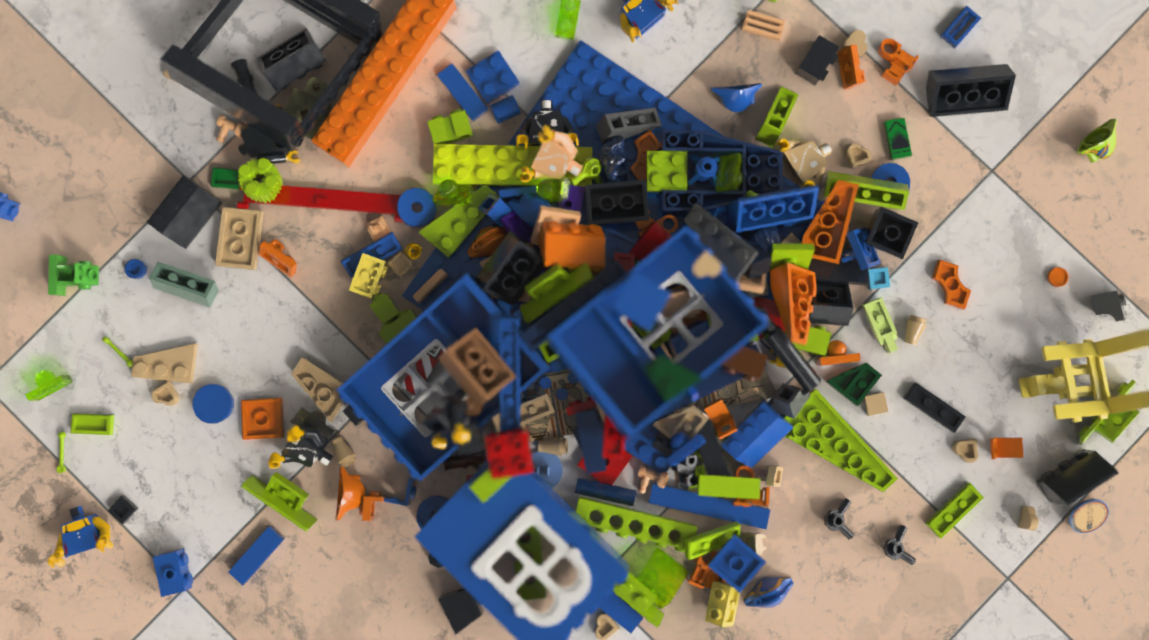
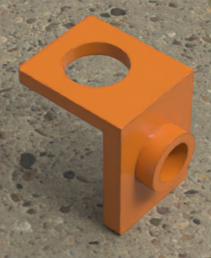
[703,398,737,439]
[990,437,1024,459]

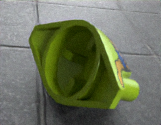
[1077,119,1117,163]

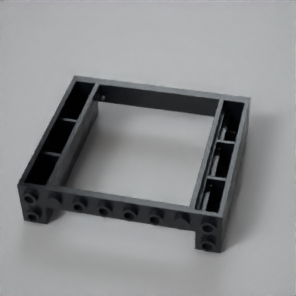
[160,0,382,152]

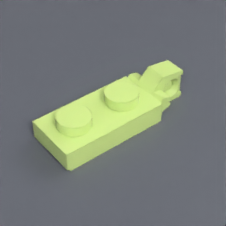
[861,297,898,353]

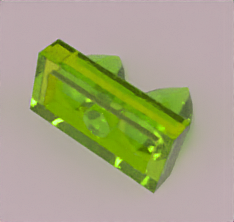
[555,0,581,40]

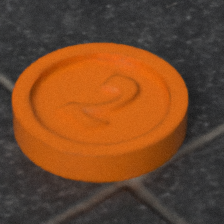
[1047,267,1069,287]

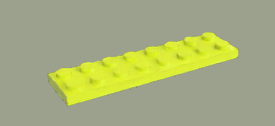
[433,144,592,187]

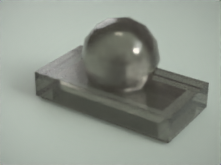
[290,407,335,439]

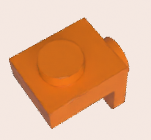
[359,491,387,521]

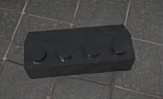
[926,64,1016,117]

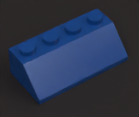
[728,185,819,233]

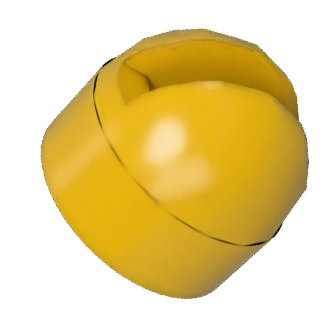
[404,242,422,259]

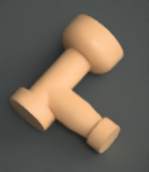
[216,115,247,143]
[638,465,669,493]

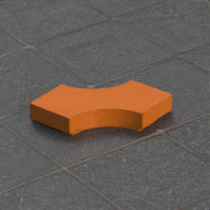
[630,130,661,180]
[931,259,971,310]

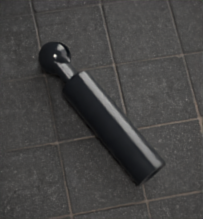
[755,307,821,391]

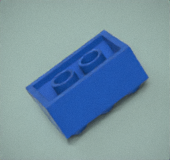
[721,399,794,469]

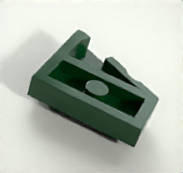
[642,355,702,403]
[826,363,882,406]

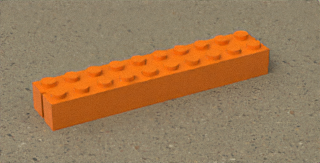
[311,0,457,167]

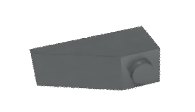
[595,108,662,143]

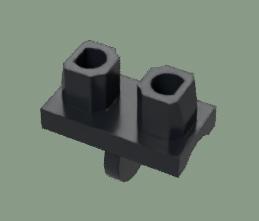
[671,451,698,488]

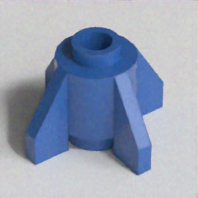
[687,154,720,189]

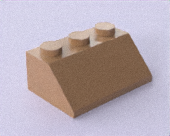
[438,328,516,408]

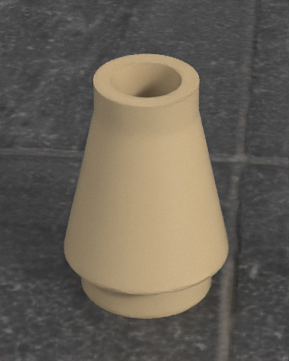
[904,315,927,345]
[538,436,568,456]
[331,437,357,468]

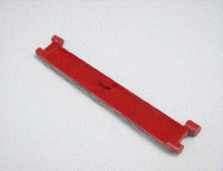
[237,185,404,223]

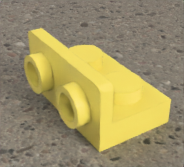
[349,253,388,299]
[705,581,740,627]

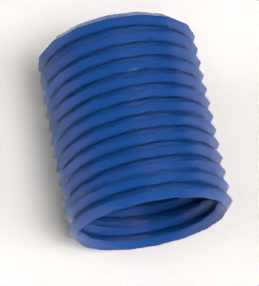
[490,95,521,124]

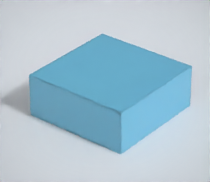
[868,267,890,290]

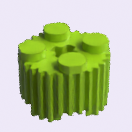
[238,158,283,204]

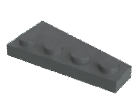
[684,203,759,282]

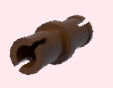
[443,451,485,471]

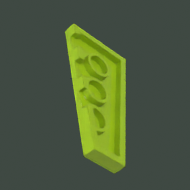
[419,185,500,258]

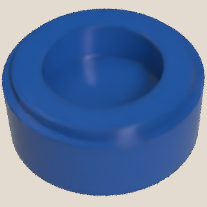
[125,259,147,279]

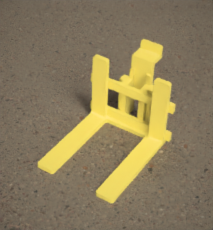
[1019,328,1149,422]

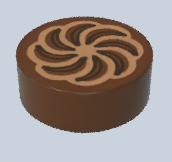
[464,396,483,417]

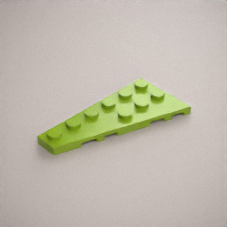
[784,389,898,492]

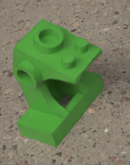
[48,255,99,296]

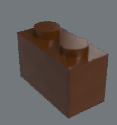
[720,346,769,383]

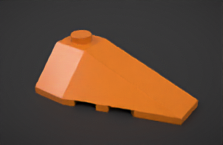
[801,180,859,264]
[770,263,816,345]

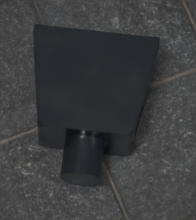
[438,588,484,634]

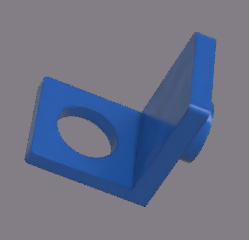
[384,477,417,506]

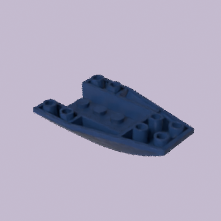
[660,130,783,211]

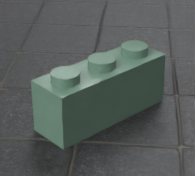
[149,262,218,308]

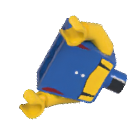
[619,0,679,43]
[47,506,113,568]

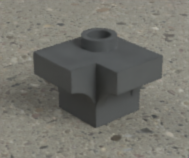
[1091,290,1126,322]
[768,383,810,419]

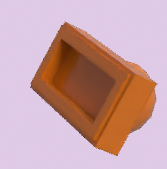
[816,340,861,366]

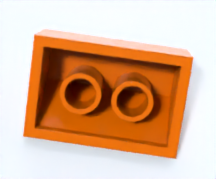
[538,221,605,270]

